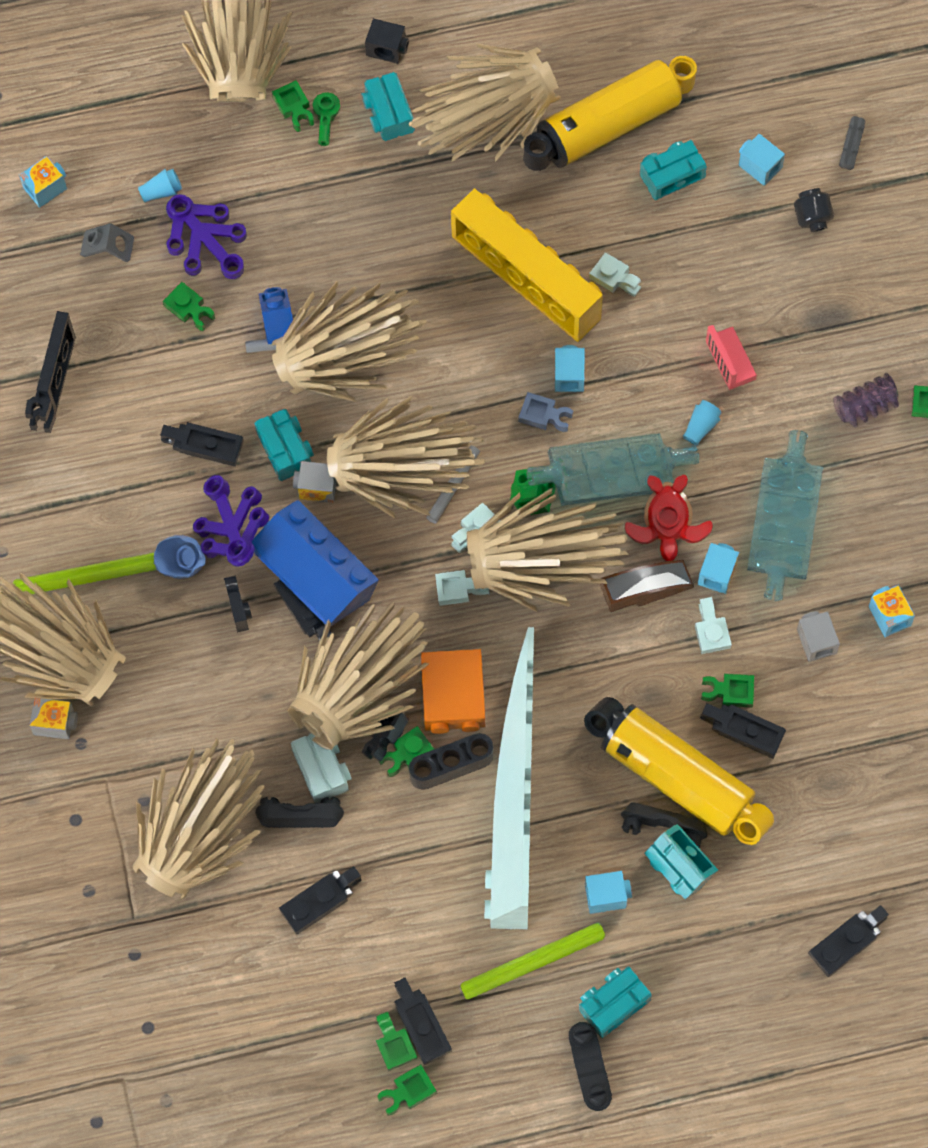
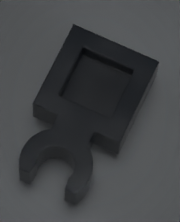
[224,575,252,633]
[361,712,409,762]

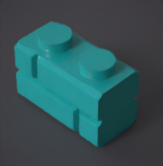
[361,72,415,141]
[640,140,707,201]
[254,409,314,481]
[644,824,718,900]
[579,966,652,1039]

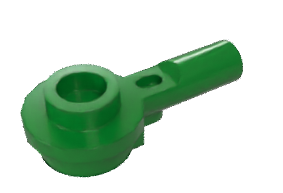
[312,92,340,146]

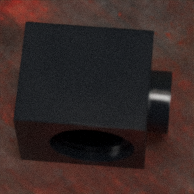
[365,18,409,64]

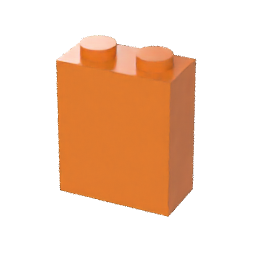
[421,649,486,734]

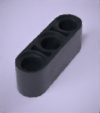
[409,733,493,790]

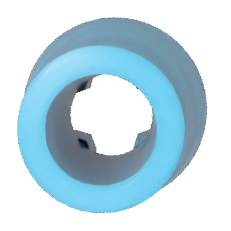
[138,169,182,202]
[683,400,722,446]

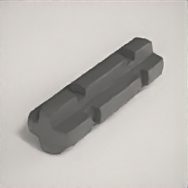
[839,116,866,170]

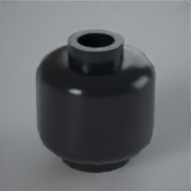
[794,188,834,232]

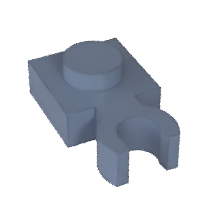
[518,392,573,432]

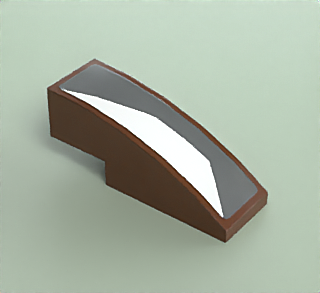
[600,560,694,612]

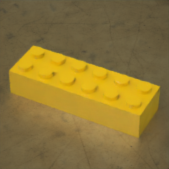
[451,188,603,342]

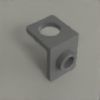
[80,223,134,262]

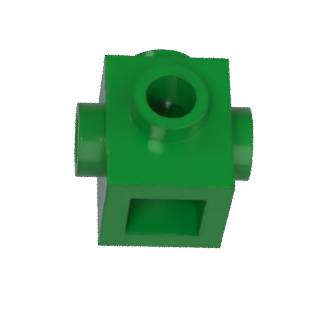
[510,467,556,515]

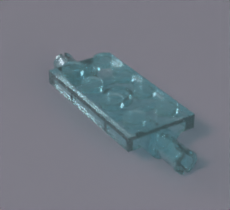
[747,430,823,601]
[527,433,699,506]

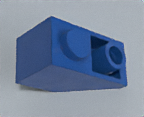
[258,287,293,345]

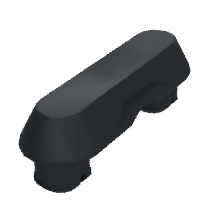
[255,797,344,828]
[621,802,708,848]
[569,1022,612,1111]

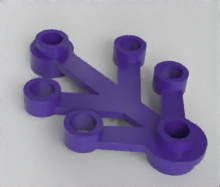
[166,194,247,279]
[193,475,270,567]

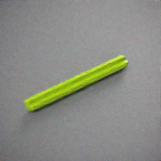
[13,553,157,594]
[461,923,605,999]

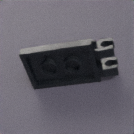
[25,311,76,433]

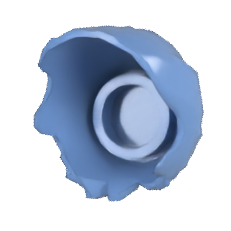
[154,535,206,579]

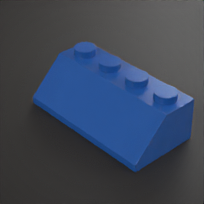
[252,500,379,627]

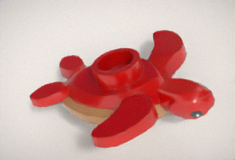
[624,475,713,562]

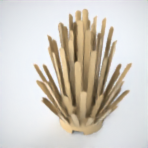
[181,0,292,102]
[409,43,561,162]
[272,280,426,402]
[327,396,485,518]
[467,488,628,612]
[0,573,126,706]
[288,602,429,750]
[133,738,265,899]

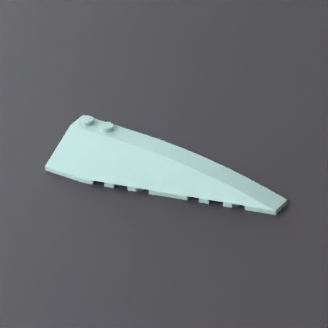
[484,627,534,929]

